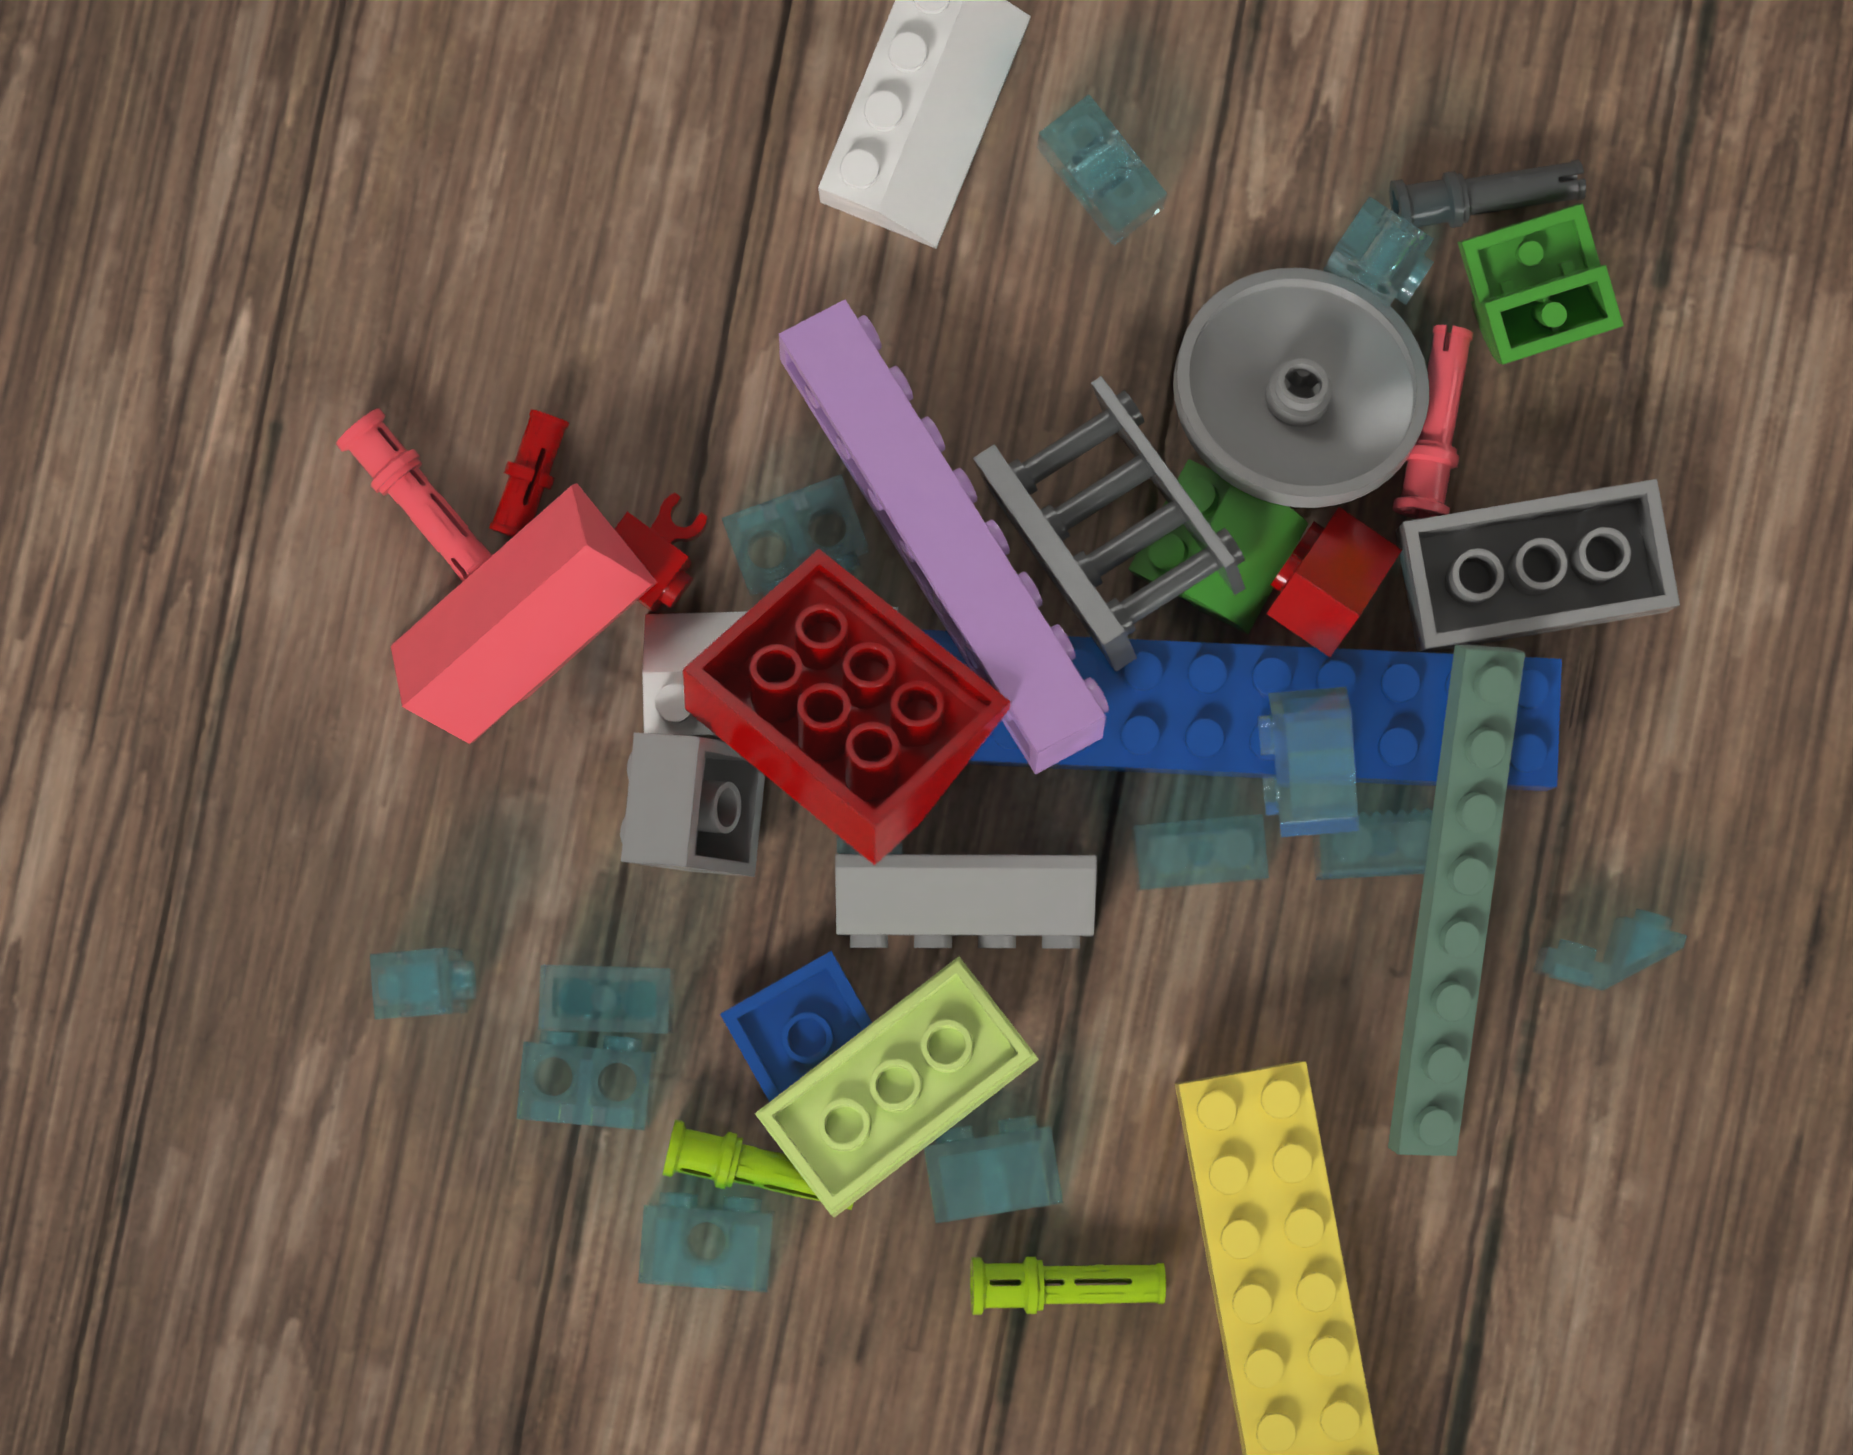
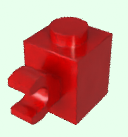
[614,492,709,614]

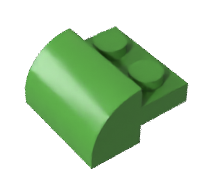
[1457,203,1624,365]
[1128,459,1308,634]

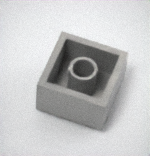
[620,733,765,877]

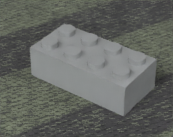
[1395,479,1680,653]

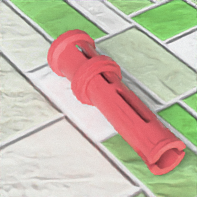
[1393,325,1473,519]
[336,408,493,582]

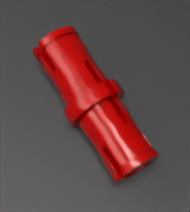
[489,409,569,537]

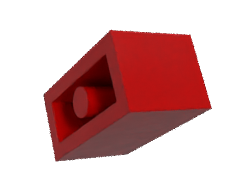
[1266,507,1402,657]

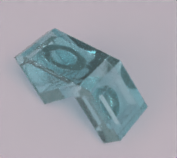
[1533,909,1687,991]

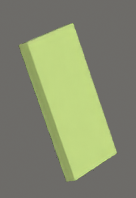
[755,956,1039,1218]

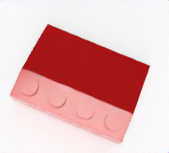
[683,549,1011,866]

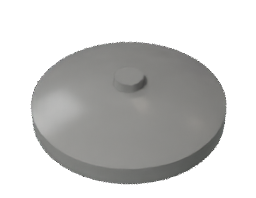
[1173,268,1429,508]

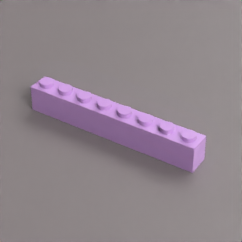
[779,299,1109,775]

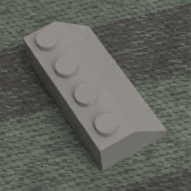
[835,854,1096,949]

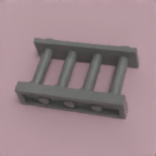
[973,376,1246,672]

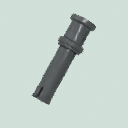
[1389,159,1586,236]

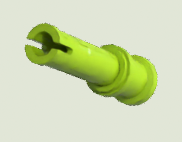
[662,1119,854,1210]
[970,1256,1166,1315]

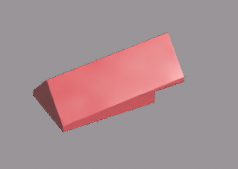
[391,483,657,744]

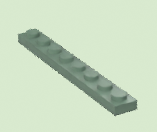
[1388,644,1525,1156]

